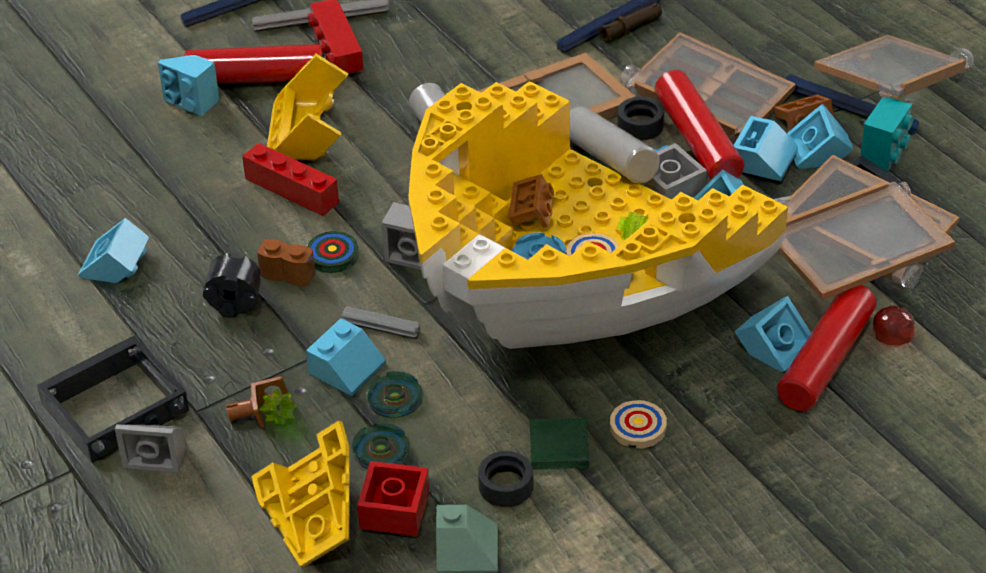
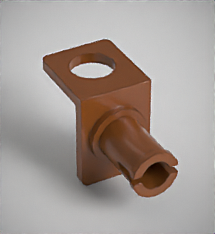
[226,376,289,428]

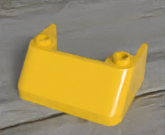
[267,54,348,161]

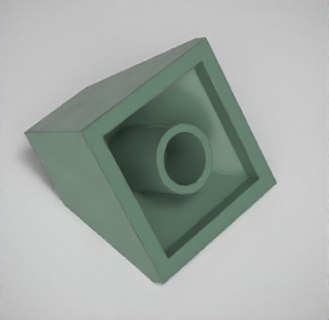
[436,505,498,573]

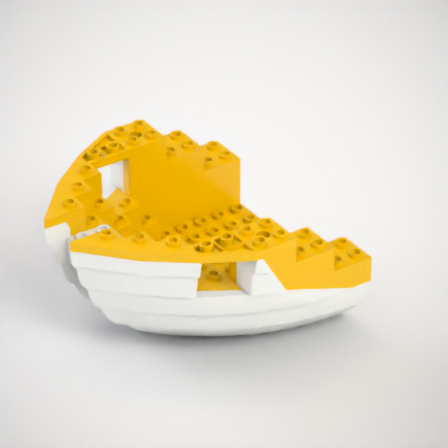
[409,81,788,349]

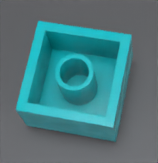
[860,96,914,172]

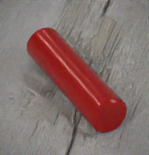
[184,44,324,85]
[654,70,745,180]
[777,285,877,411]

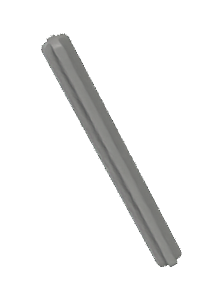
[252,0,389,30]

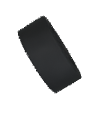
[617,96,664,140]
[478,451,533,507]

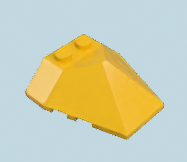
[252,420,349,567]

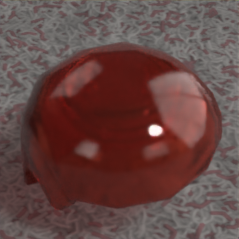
[873,305,915,345]

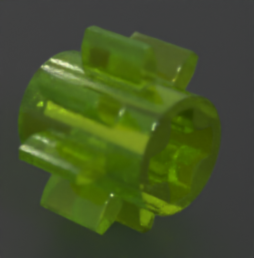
[617,212,648,240]
[260,390,298,425]

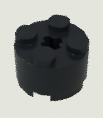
[202,253,261,318]

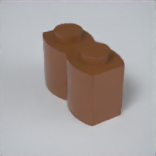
[257,239,316,286]

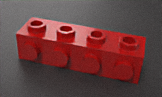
[307,0,364,74]
[242,143,339,216]

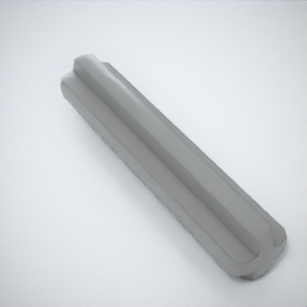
[342,306,420,338]

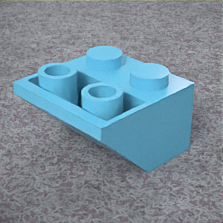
[158,55,220,116]
[734,116,798,181]

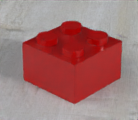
[357,461,430,536]

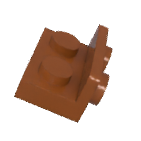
[774,95,834,132]
[508,174,554,228]

